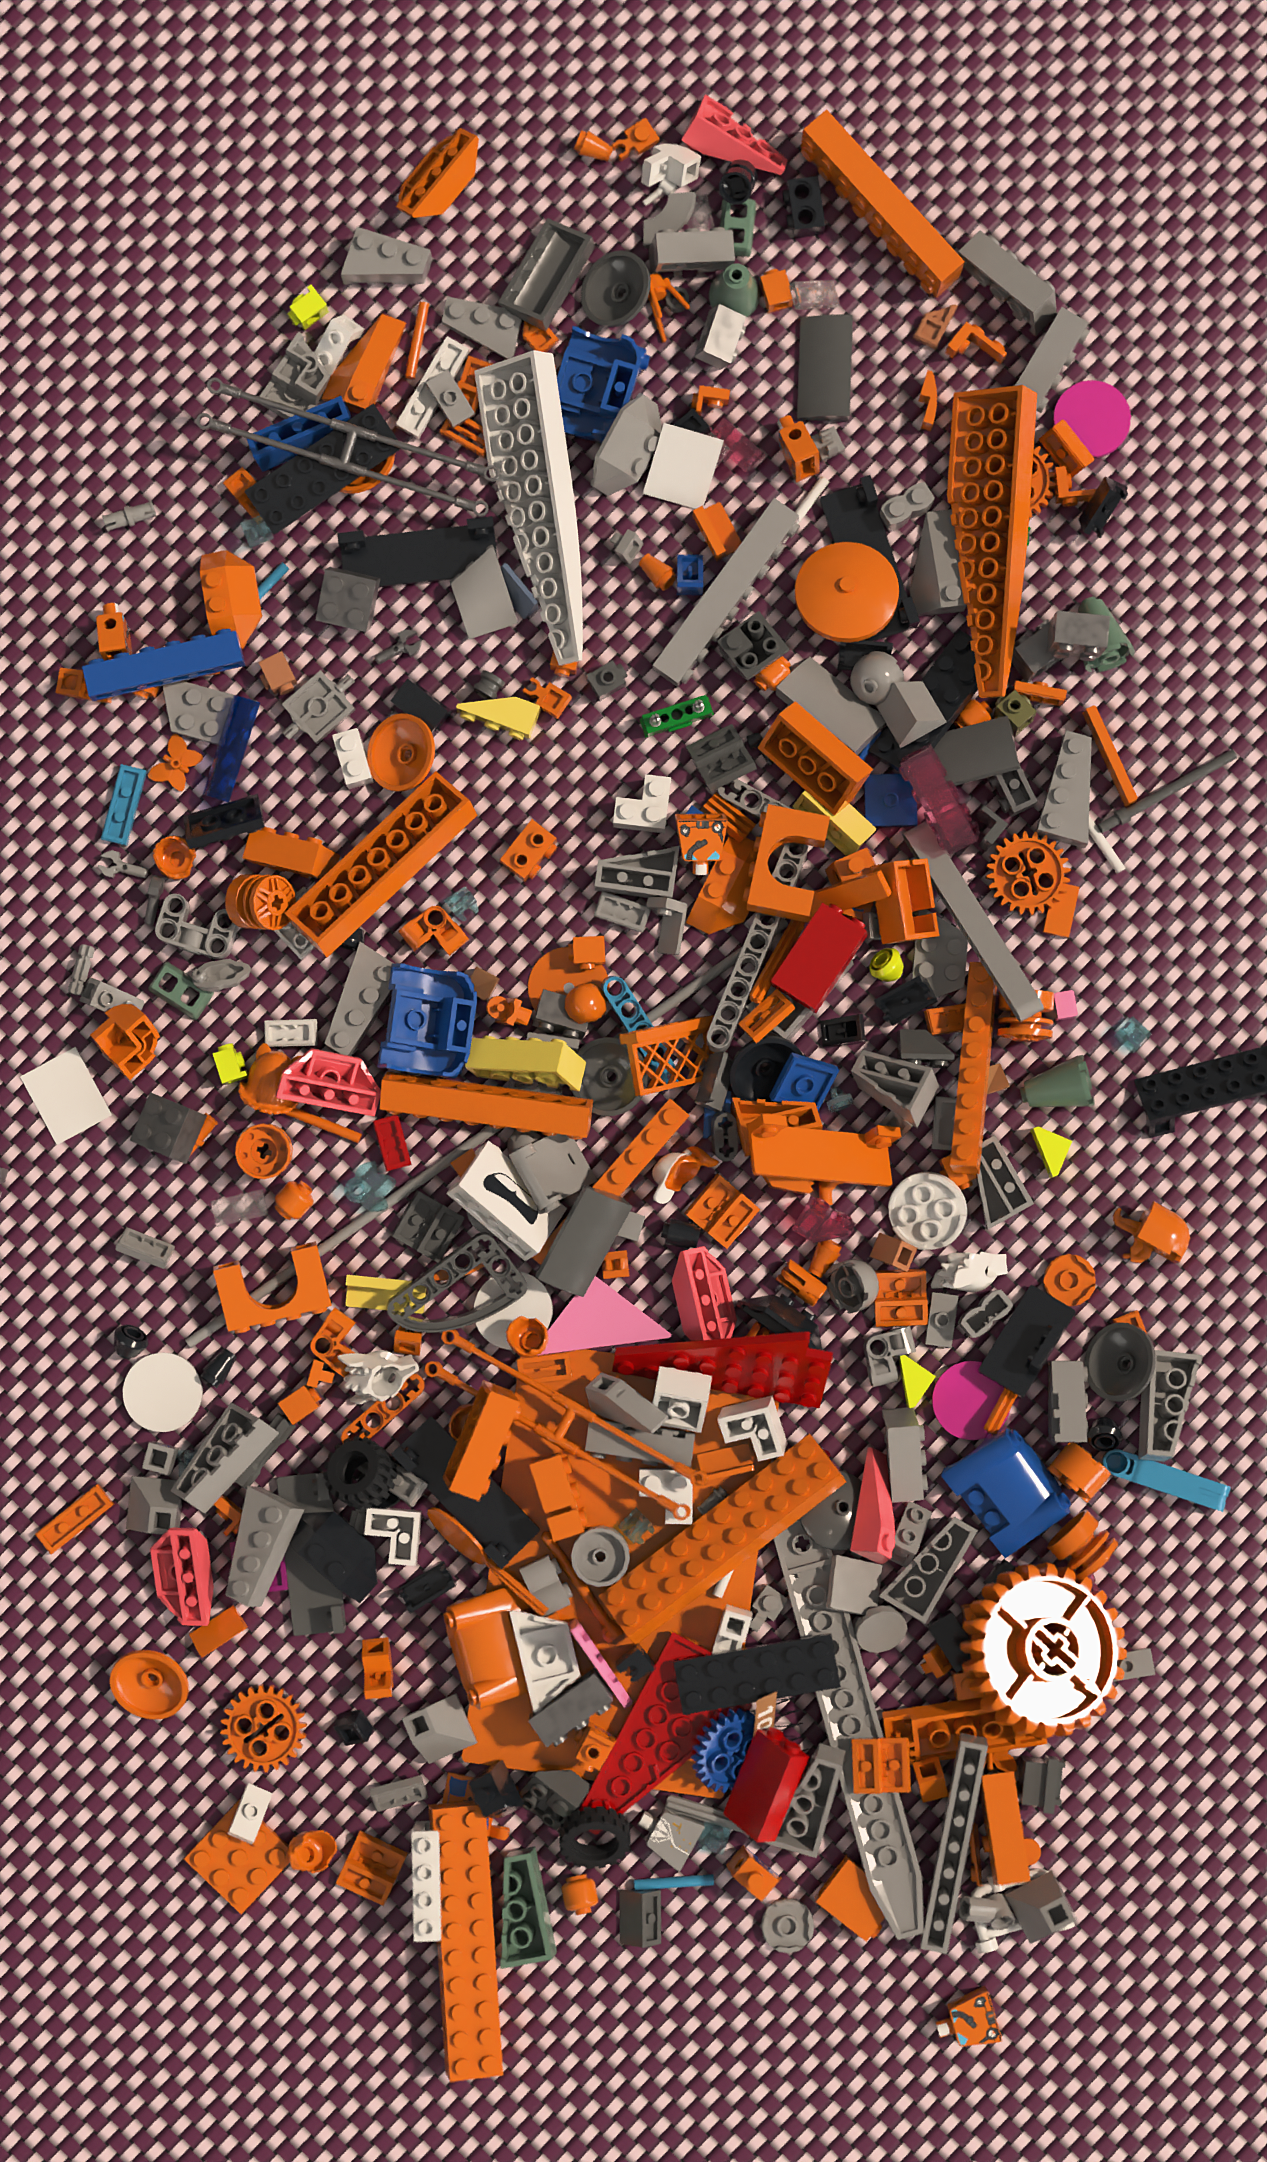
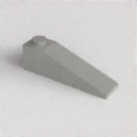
[910,509,967,617]

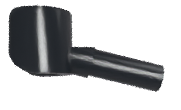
[746,733,774,766]

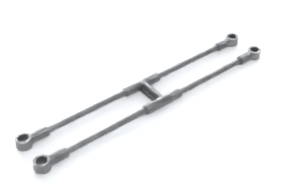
[196,377,499,517]

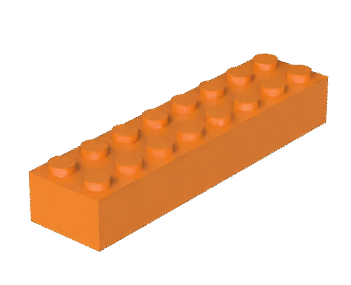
[801,109,965,298]
[284,771,477,958]

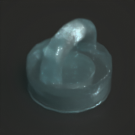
[827,1086,854,1112]

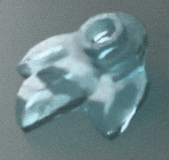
[344,1161,396,1212]

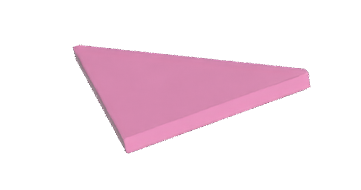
[537,1276,672,1356]
[568,1619,633,1709]

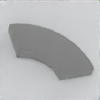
[643,192,696,248]

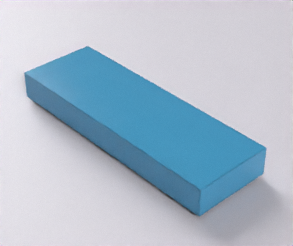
[101,764,147,846]

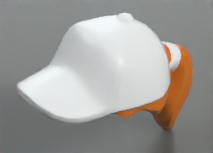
[652,1146,719,1204]

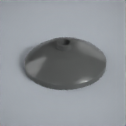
[581,251,651,327]
[572,1037,648,1116]
[1085,1323,1156,1402]
[799,1471,862,1550]

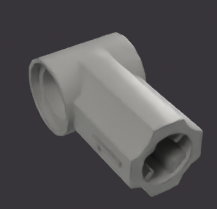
[959,1894,1014,1930]

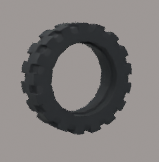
[559,1806,631,1869]

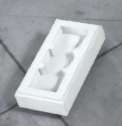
[264,1019,318,1047]
[227,1783,273,1844]

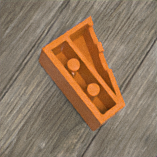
[242,827,340,879]
[731,1097,823,1157]

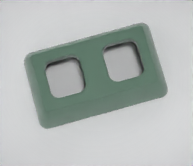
[720,199,757,257]
[148,962,214,1020]

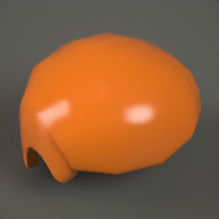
[565,983,607,1024]
[506,1316,549,1357]

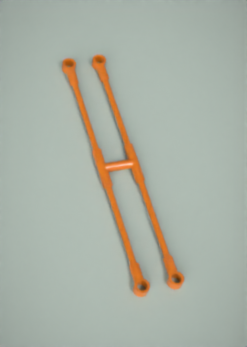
[425,1329,708,1520]

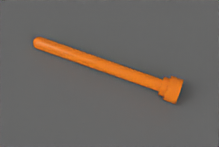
[541,1531,624,1643]

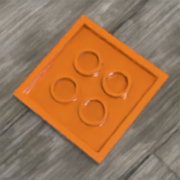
[184,1799,290,1914]

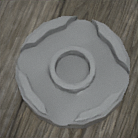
[854,1606,907,1652]
[761,1898,814,1953]

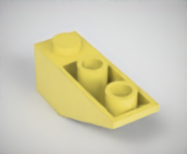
[456,697,541,740]

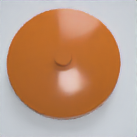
[795,542,899,642]

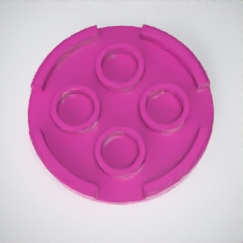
[1053,380,1131,458]
[932,1361,1010,1440]

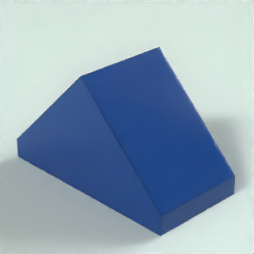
[677,555,703,595]

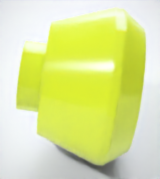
[870,948,904,982]

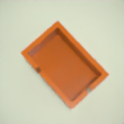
[870,858,940,944]
[529,1452,588,1542]

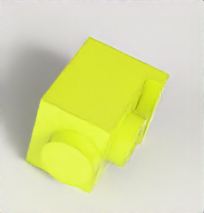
[287,285,329,331]
[213,1043,249,1085]

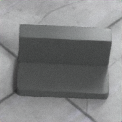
[975,805,1008,851]
[695,1051,732,1112]
[620,1889,661,1948]

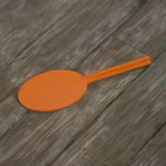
[427,1507,549,1617]

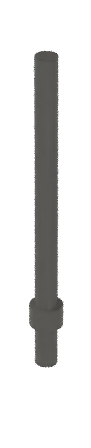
[1098,749,1237,833]

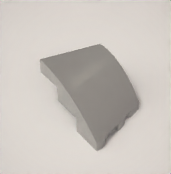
[259,331,330,419]
[450,545,518,639]

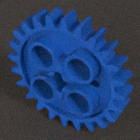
[691,1708,755,1793]

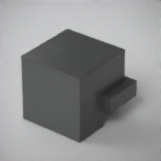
[1017,1755,1066,1814]

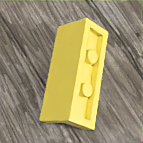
[792,790,876,856]
[346,1275,426,1314]

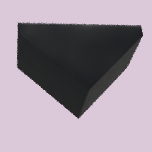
[820,1014,866,1047]

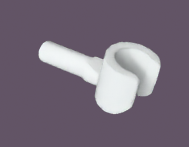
[643,178,677,206]

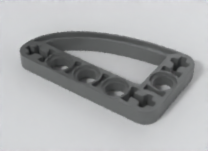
[387,1232,527,1332]

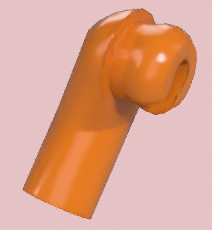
[819,1181,843,1206]

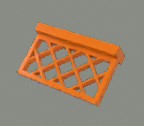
[619,1015,715,1096]

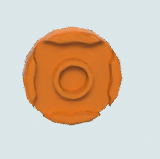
[1043,1254,1096,1306]

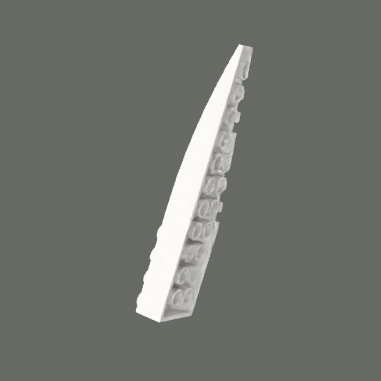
[474,350,583,666]

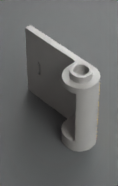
[509,1134,597,1213]

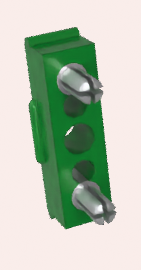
[639,695,714,737]

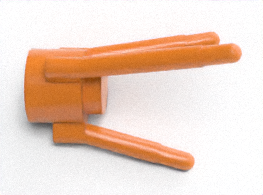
[648,273,690,342]

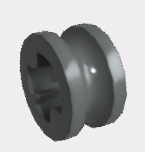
[666,287,689,313]

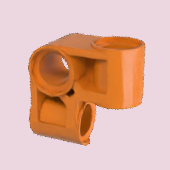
[398,906,469,956]
[311,1307,356,1377]

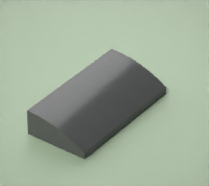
[498,218,595,331]
[797,314,853,422]
[913,716,1020,795]
[535,1185,633,1297]

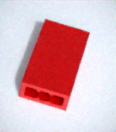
[770,902,867,1014]
[723,1727,809,1842]

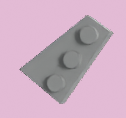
[442,297,522,360]

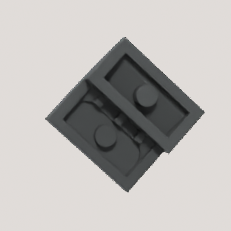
[686,724,757,792]
[391,1190,465,1263]

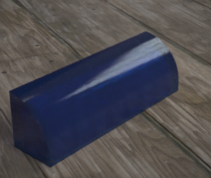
[202,695,260,803]

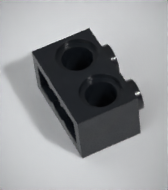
[782,176,825,238]

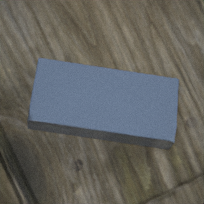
[500,563,539,619]

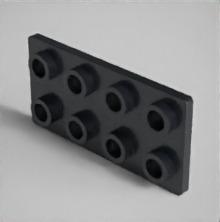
[978,1285,1076,1398]

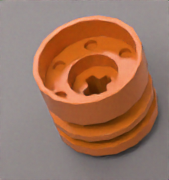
[225,874,296,930]
[998,990,1054,1042]
[235,1123,293,1179]
[1047,1509,1118,1581]

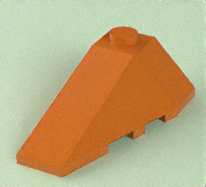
[321,314,406,414]

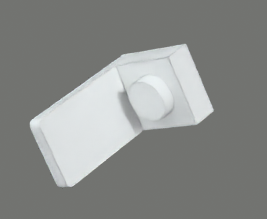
[314,314,364,376]

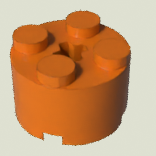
[1047,1442,1111,1503]

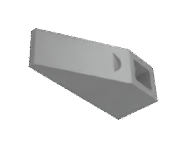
[585,1372,668,1434]

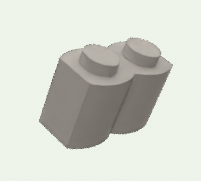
[879,482,934,532]
[958,1290,1013,1338]
[519,1554,573,1617]

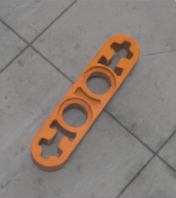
[341,1373,425,1444]

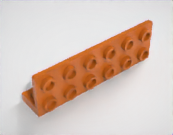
[747,1114,901,1187]

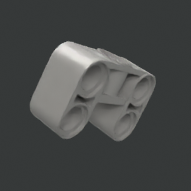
[155,893,239,960]

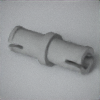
[102,500,157,532]

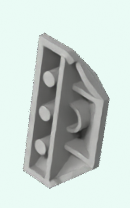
[590,393,662,496]

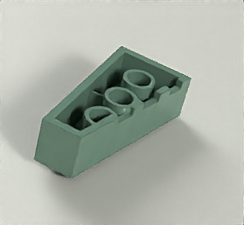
[500,1847,557,1969]

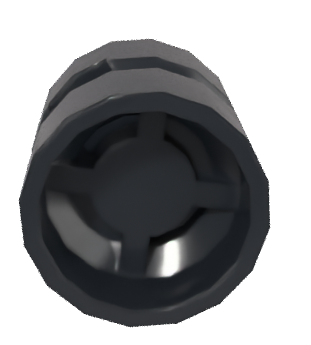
[719,160,758,205]

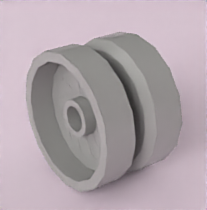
[571,1525,630,1587]

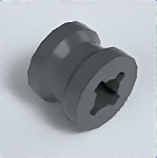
[473,670,505,700]

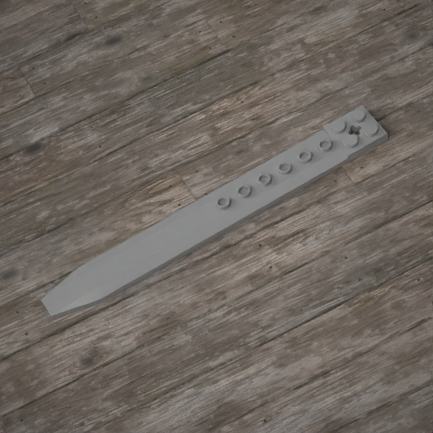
[774,1519,924,1940]

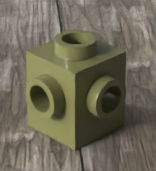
[993,690,1037,737]

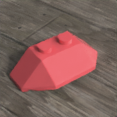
[275,1048,381,1116]
[672,1246,737,1341]
[150,1528,214,1626]

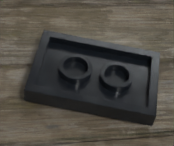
[183,794,265,849]

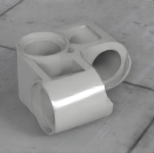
[863,1326,916,1388]

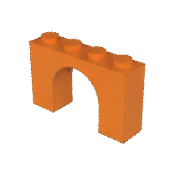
[743,804,830,923]
[213,1241,332,1333]

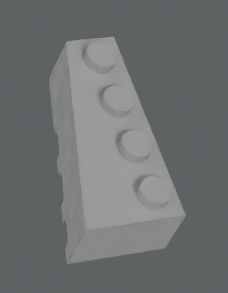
[1015,307,1090,413]

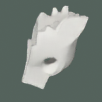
[931,1252,1008,1292]
[337,1350,419,1404]

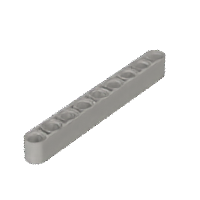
[902,821,1044,1022]
[707,843,808,1053]

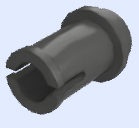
[697,1485,729,1515]

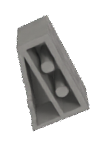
[341,227,432,285]
[851,1050,939,1128]
[976,1135,1034,1230]

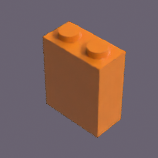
[814,1855,885,1942]

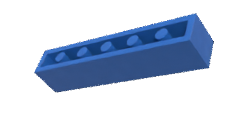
[82,629,245,701]

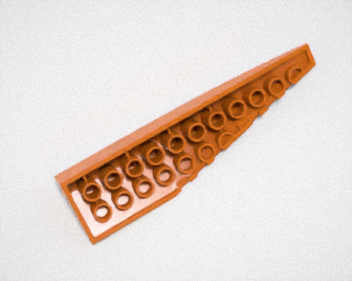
[947,385,1037,698]

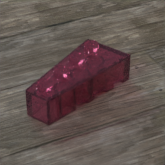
[899,744,981,855]

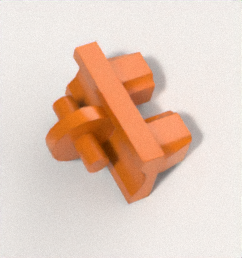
[486,996,532,1026]

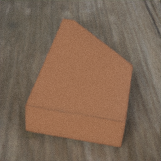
[913,304,957,350]

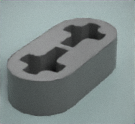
[711,1110,738,1162]

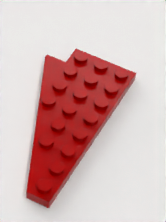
[612,1332,833,1408]
[579,1631,753,1835]

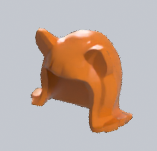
[238,1043,301,1115]

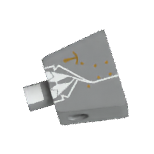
[637,1808,705,1872]

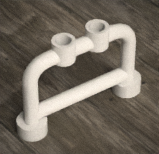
[971,1868,1075,1954]

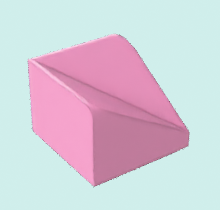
[1054,990,1078,1021]

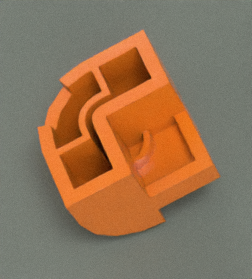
[90,1004,160,1080]
[1133,1201,1190,1263]

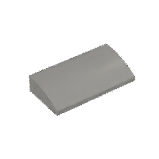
[776,657,887,755]

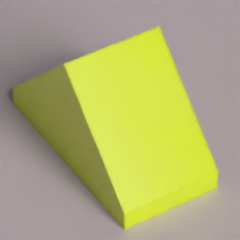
[1030,1126,1072,1178]
[898,1355,936,1408]

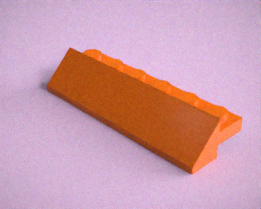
[882,1697,1047,1765]

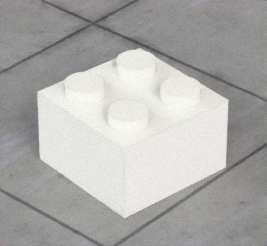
[652,1366,712,1433]

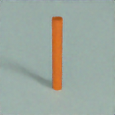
[405,302,429,380]
[285,1107,362,1143]

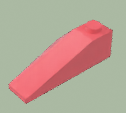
[681,94,788,175]
[850,1447,895,1564]

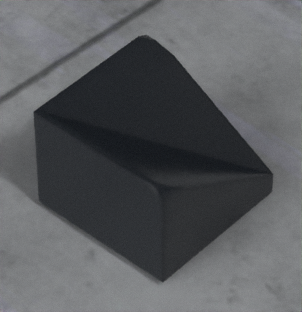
[333,1709,373,1746]

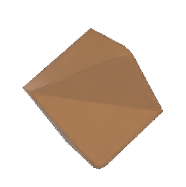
[470,966,500,1002]
[987,1063,1010,1095]

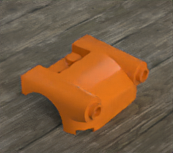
[444,1581,531,1709]

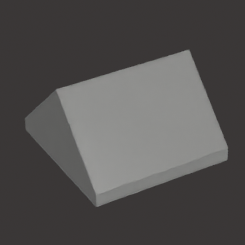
[877,681,947,748]

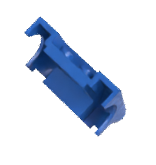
[557,326,650,443]
[377,963,477,1079]
[941,1428,1071,1558]

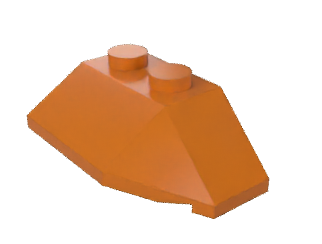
[396,128,479,218]
[200,550,262,649]
[686,835,758,935]

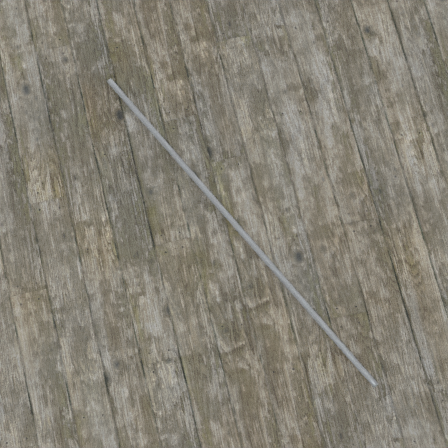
[185,918,788,1348]

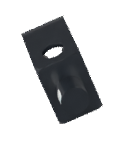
[469,1759,525,1818]

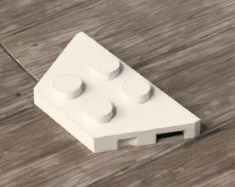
[510,1610,580,1713]

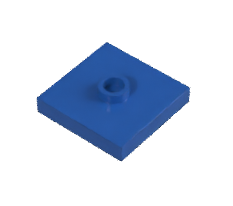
[864,774,918,827]
[769,1052,839,1111]

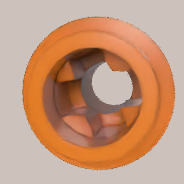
[573,130,613,162]
[639,553,677,591]
[808,1237,842,1278]

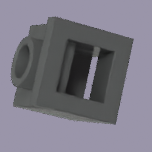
[586,660,628,702]

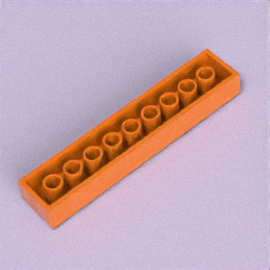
[599,1434,846,1645]
[428,1801,503,2082]

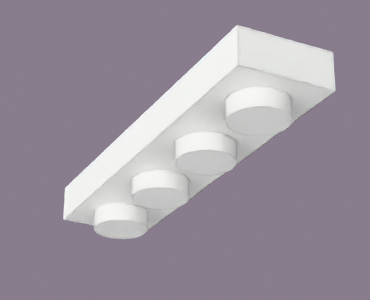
[396,336,470,439]

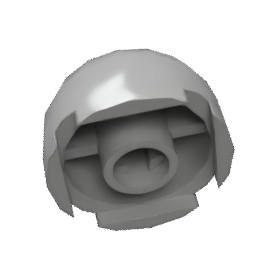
[850,651,904,705]
[827,1259,879,1314]

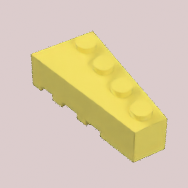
[465,1036,586,1091]

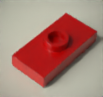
[373,1115,412,1172]

